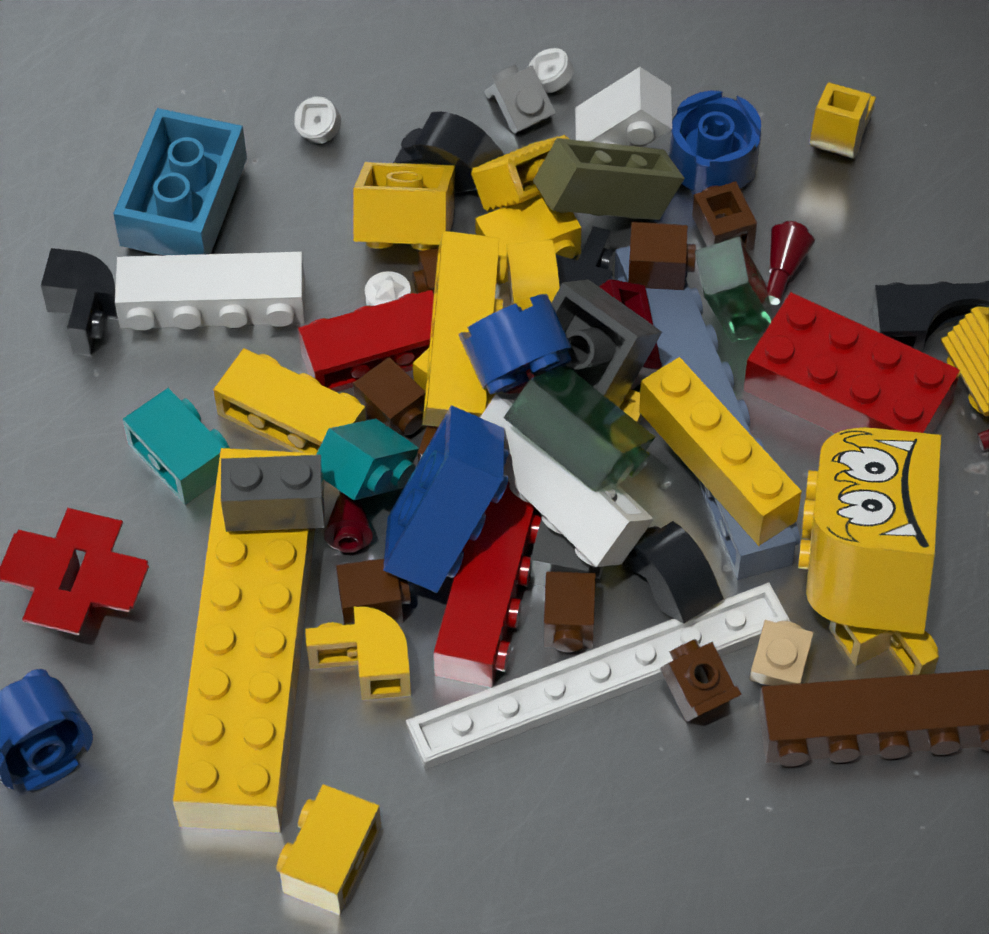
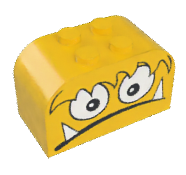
[798,428,941,634]

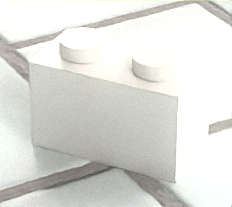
[576,67,672,147]

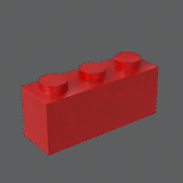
[298,290,434,392]

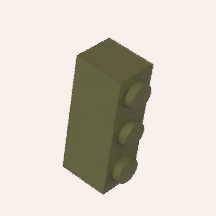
[533,138,684,220]

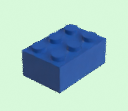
[383,405,508,593]

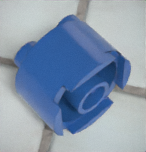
[669,90,762,195]
[458,294,572,395]
[0,669,93,791]

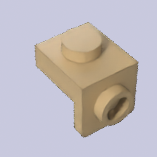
[749,620,813,686]

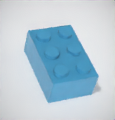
[113,108,247,256]

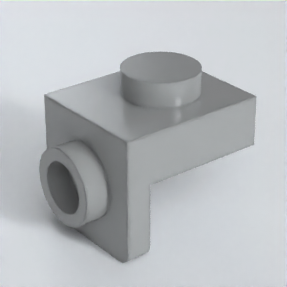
[484,65,556,134]

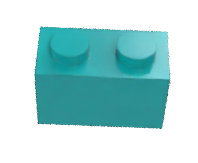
[123,388,230,505]
[316,419,419,500]

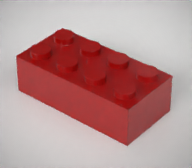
[743,292,960,434]

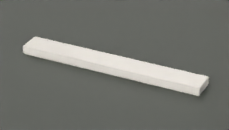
[406,583,790,770]

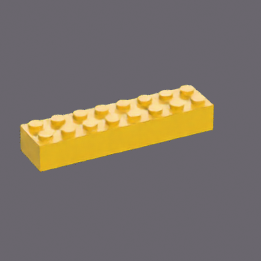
[173,448,317,833]

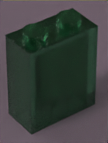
[504,365,656,492]

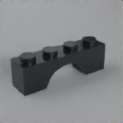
[870,281,989,352]

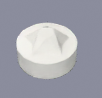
[528,48,574,93]
[294,96,341,144]
[365,271,411,306]

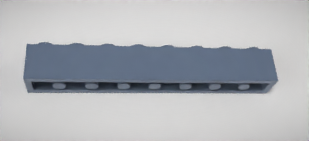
[614,246,800,580]

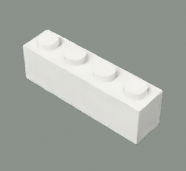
[115,252,305,331]
[480,393,654,567]

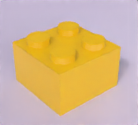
[353,162,455,250]

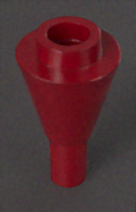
[763,221,815,305]
[324,491,373,553]

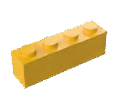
[422,231,506,427]
[639,357,802,546]

